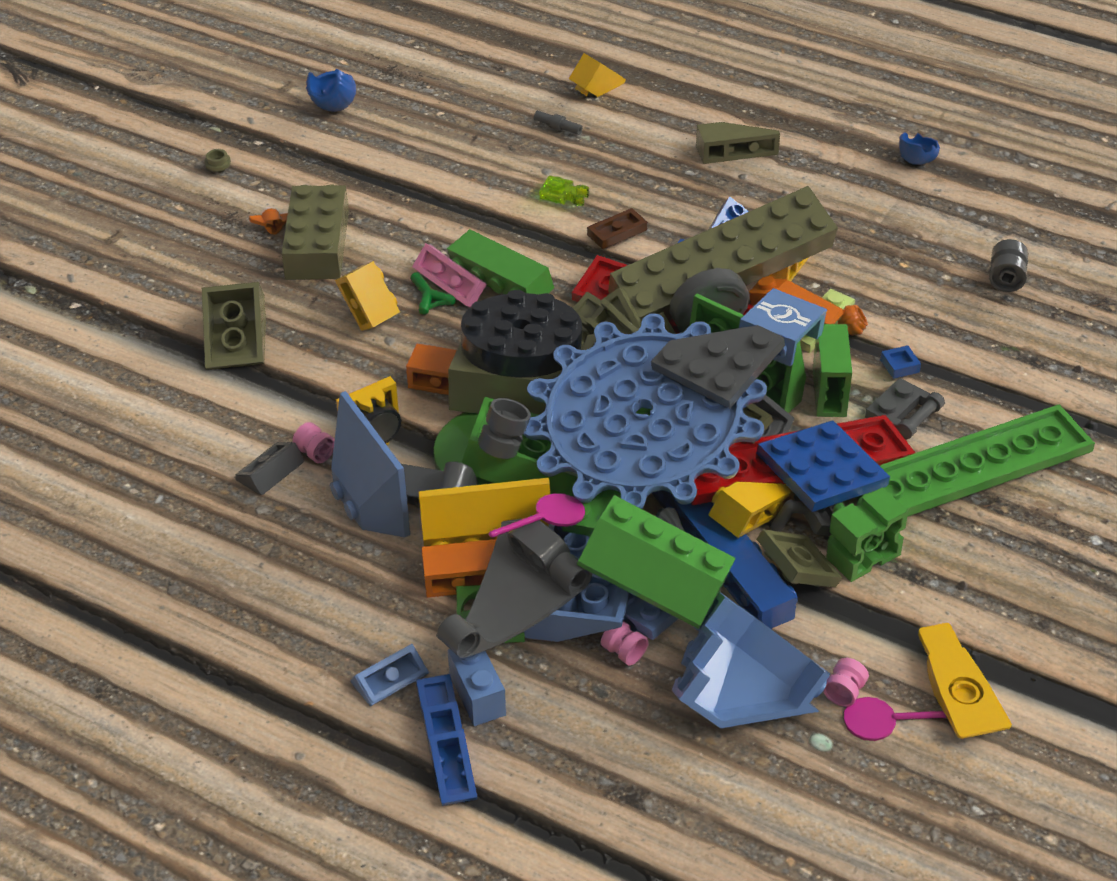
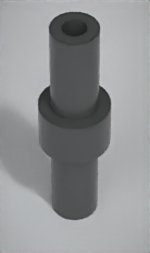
[534,110,583,135]

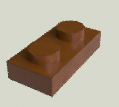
[587,208,648,249]

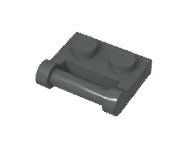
[865,378,945,439]

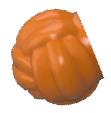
[837,305,868,336]

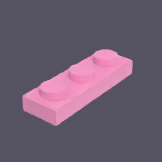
[412,243,487,307]

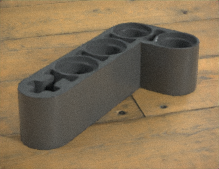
[401,462,478,506]

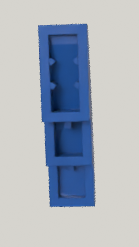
[416,674,477,806]

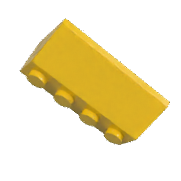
[419,478,550,547]

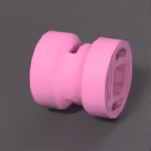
[293,422,335,463]
[601,620,649,666]
[823,658,869,707]

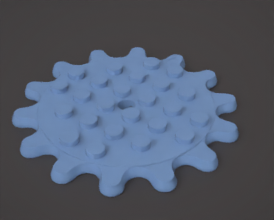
[524,313,767,509]

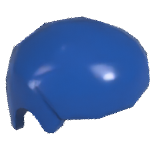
[899,132,940,165]

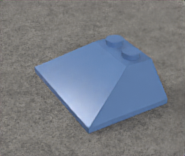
[330,391,410,537]

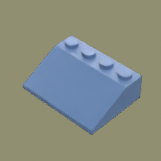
[524,524,631,642]

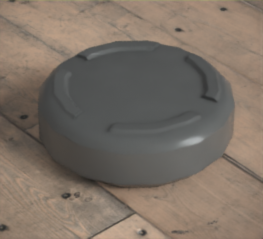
[669,268,750,333]

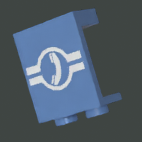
[739,288,827,367]

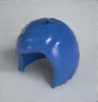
[306,69,356,112]

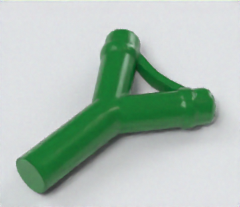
[410,272,456,315]

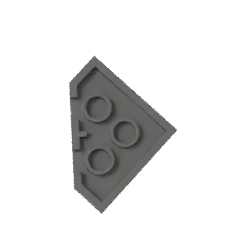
[651,325,785,409]

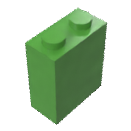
[812,324,852,417]

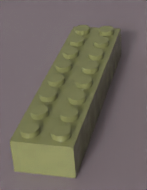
[608,186,838,322]

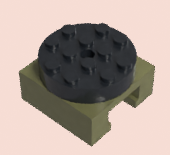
[448,290,591,415]

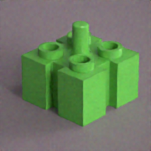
[826,487,908,582]

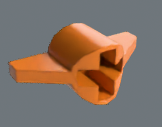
[249,208,288,235]

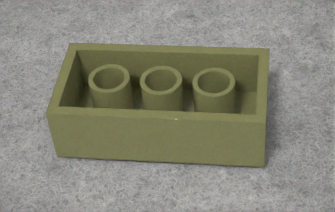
[281,184,349,280]

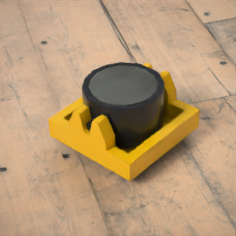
[336,376,402,446]

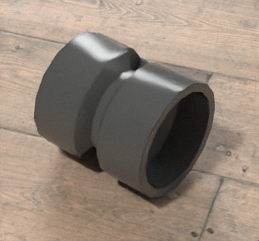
[989,239,1029,292]
[478,398,531,459]

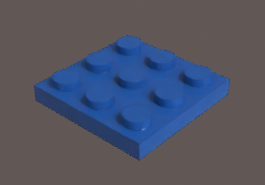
[756,420,890,512]

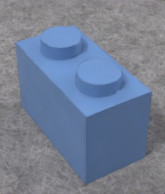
[447,649,506,726]

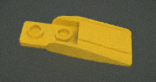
[918,623,1012,739]

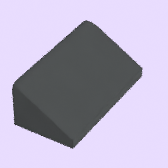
[234,442,304,495]

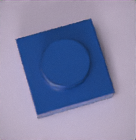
[880,345,921,379]

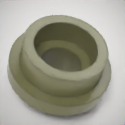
[204,149,231,172]

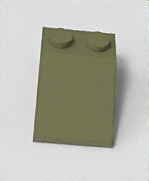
[201,282,266,370]

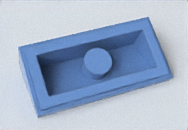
[350,644,429,706]

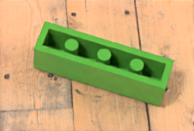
[447,229,554,294]

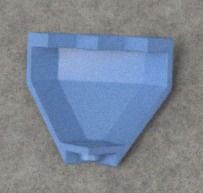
[672,592,830,728]

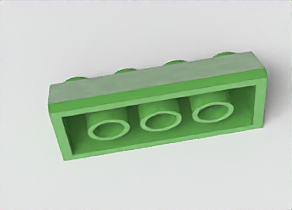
[577,495,736,629]

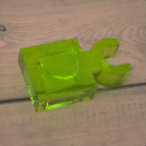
[539,176,589,206]

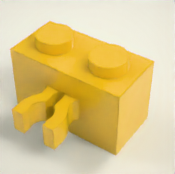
[335,261,400,331]

